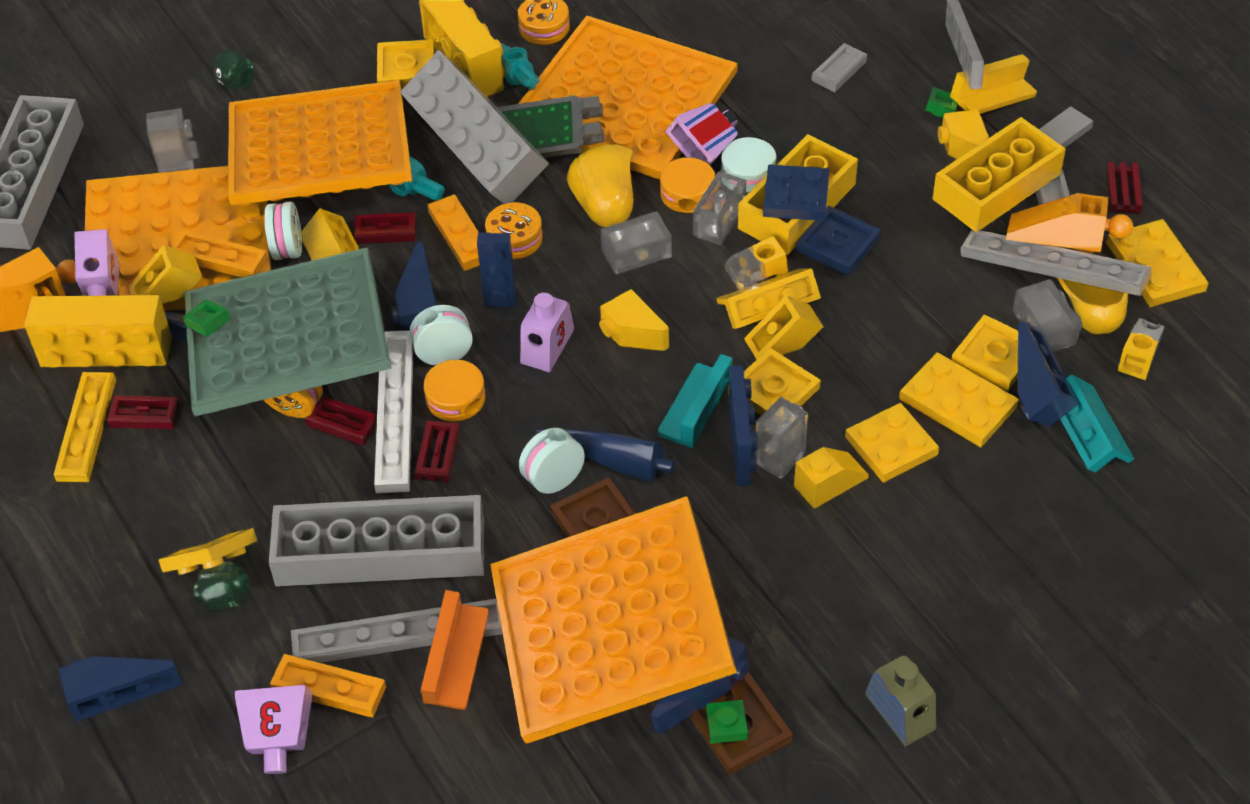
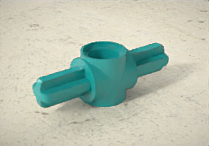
[501,43,539,90]
[388,157,445,201]

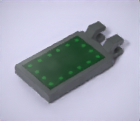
[497,95,605,158]

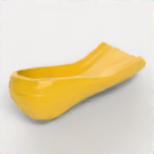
[567,144,634,228]
[1057,259,1129,335]

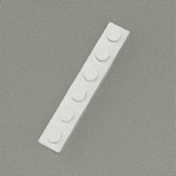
[374,330,414,493]

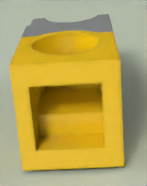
[1117,318,1165,380]

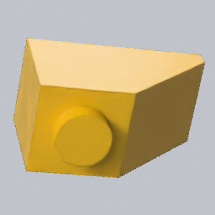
[938,109,989,159]
[129,244,202,304]
[599,289,669,351]
[744,295,823,359]
[794,447,869,509]

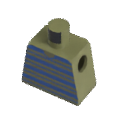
[865,656,936,747]

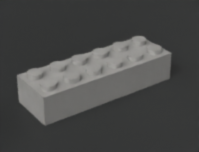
[400,50,549,204]
[0,95,84,250]
[269,495,484,586]

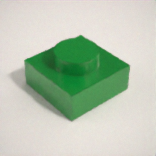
[925,87,958,118]
[182,299,231,337]
[706,700,748,744]

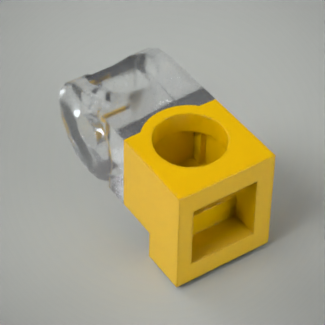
[725,236,788,289]

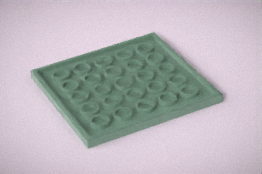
[184,248,392,416]

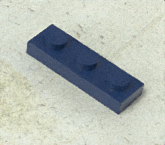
[477,232,517,307]

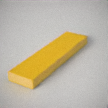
[53,372,116,482]

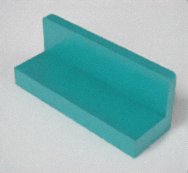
[658,354,733,448]
[1060,374,1134,472]

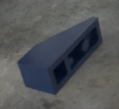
[391,242,436,331]
[1018,321,1079,427]
[651,636,750,734]
[58,656,182,722]

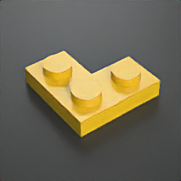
[159,528,258,575]

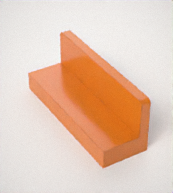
[421,590,489,710]

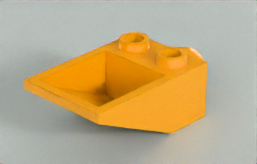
[1006,193,1133,254]
[0,247,77,332]

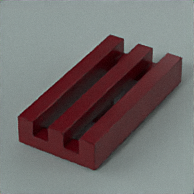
[1106,162,1143,213]
[354,212,416,244]
[107,395,180,429]
[305,396,377,446]
[415,421,460,483]

